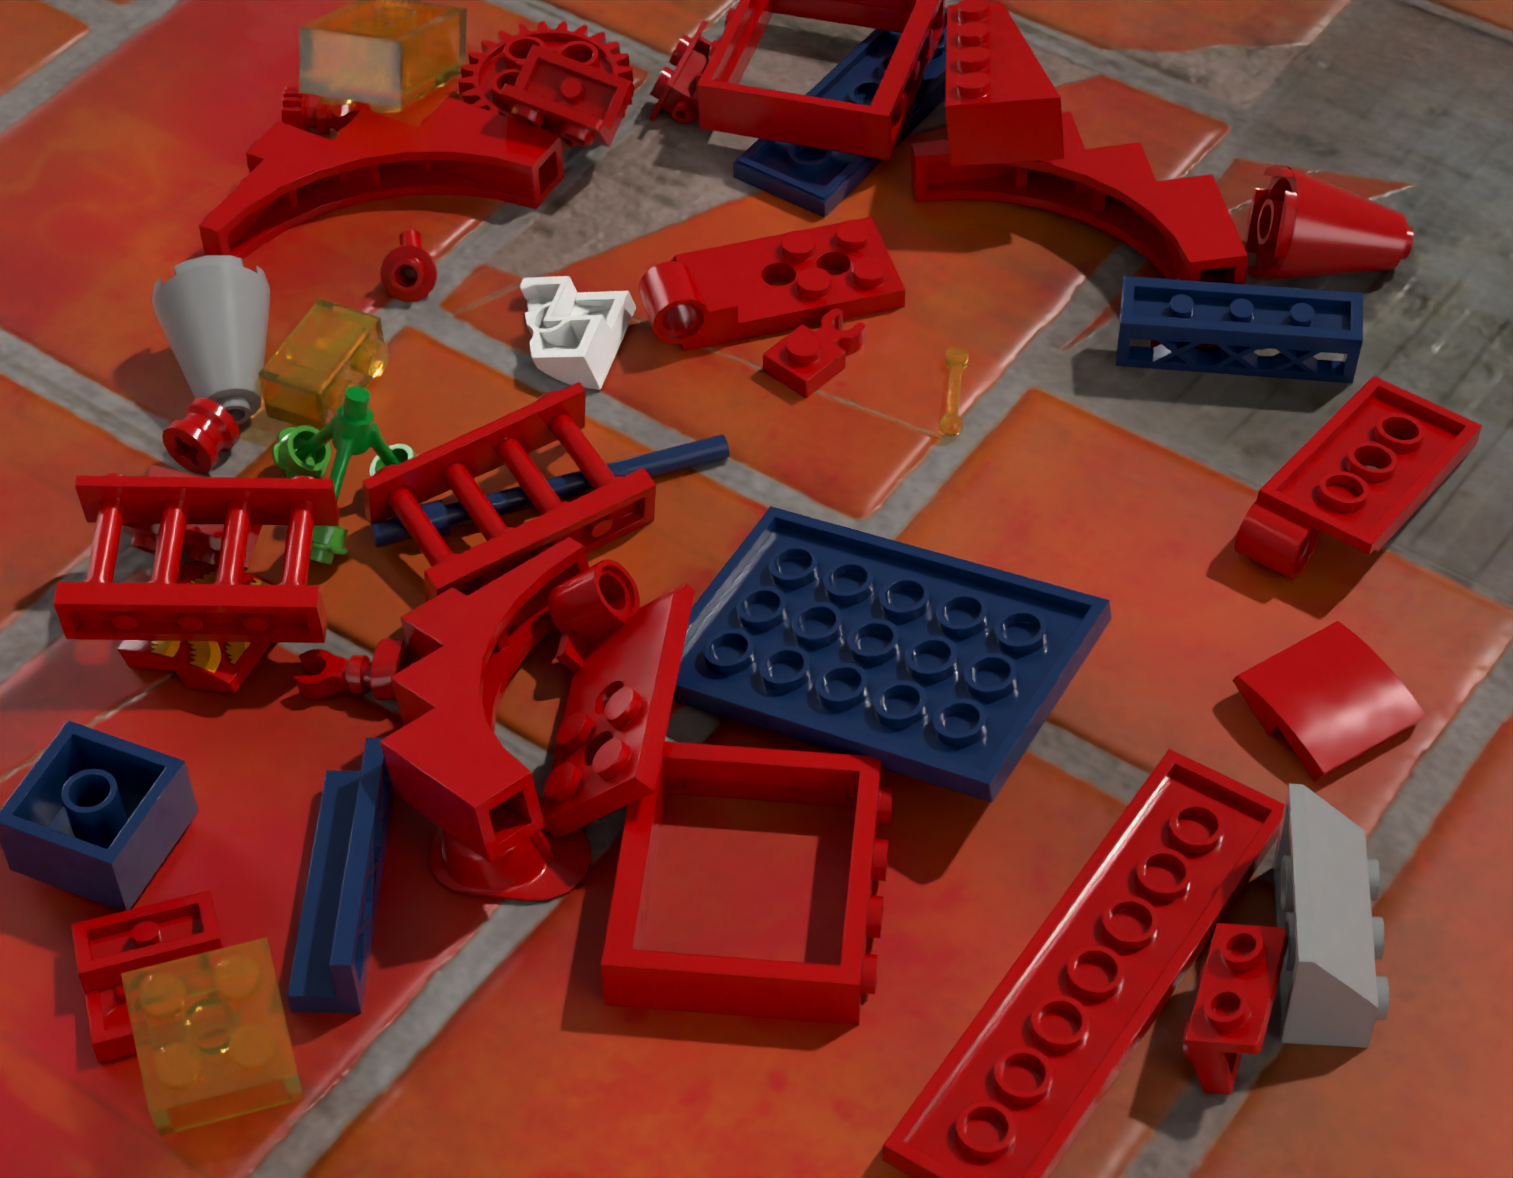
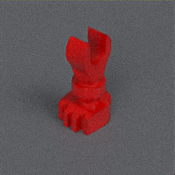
[281,87,377,134]
[293,639,412,701]

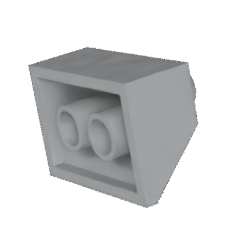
[1272,784,1389,1048]

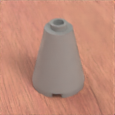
[151,255,271,425]

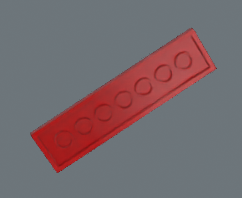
[882,749,1285,1178]

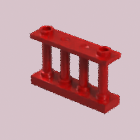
[363,382,656,602]
[53,473,340,643]

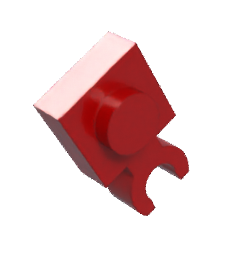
[762,308,865,398]

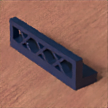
[1115,276,1363,383]
[287,738,395,1014]

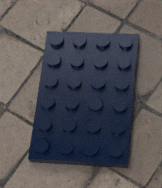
[673,506,1112,803]

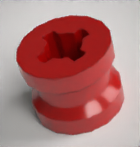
[162,397,240,474]

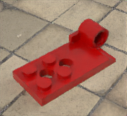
[639,216,905,352]
[1234,376,1482,580]
[541,559,695,839]

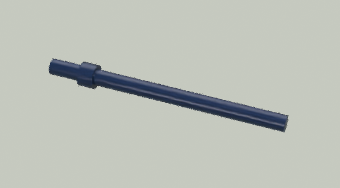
[370,434,730,547]

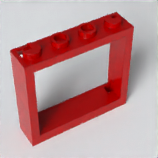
[691,0,945,160]
[601,741,894,1025]

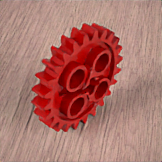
[458,21,633,148]

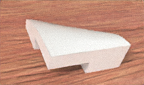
[520,276,636,390]

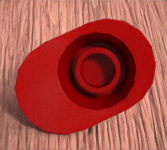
[429,827,591,902]

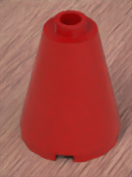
[1245,164,1413,281]

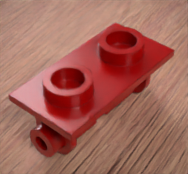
[649,20,712,124]

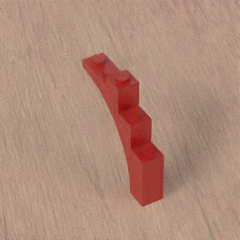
[199,97,564,261]
[911,112,1248,285]
[380,537,589,862]

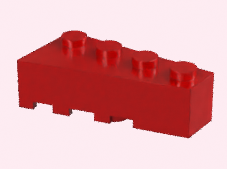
[945,0,1064,167]

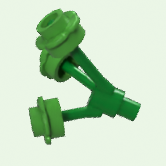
[272,386,420,564]

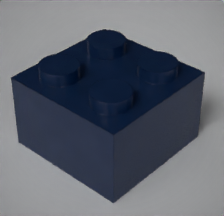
[0,720,198,911]

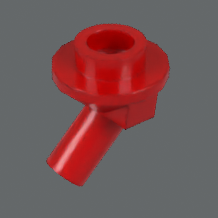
[380,230,438,302]

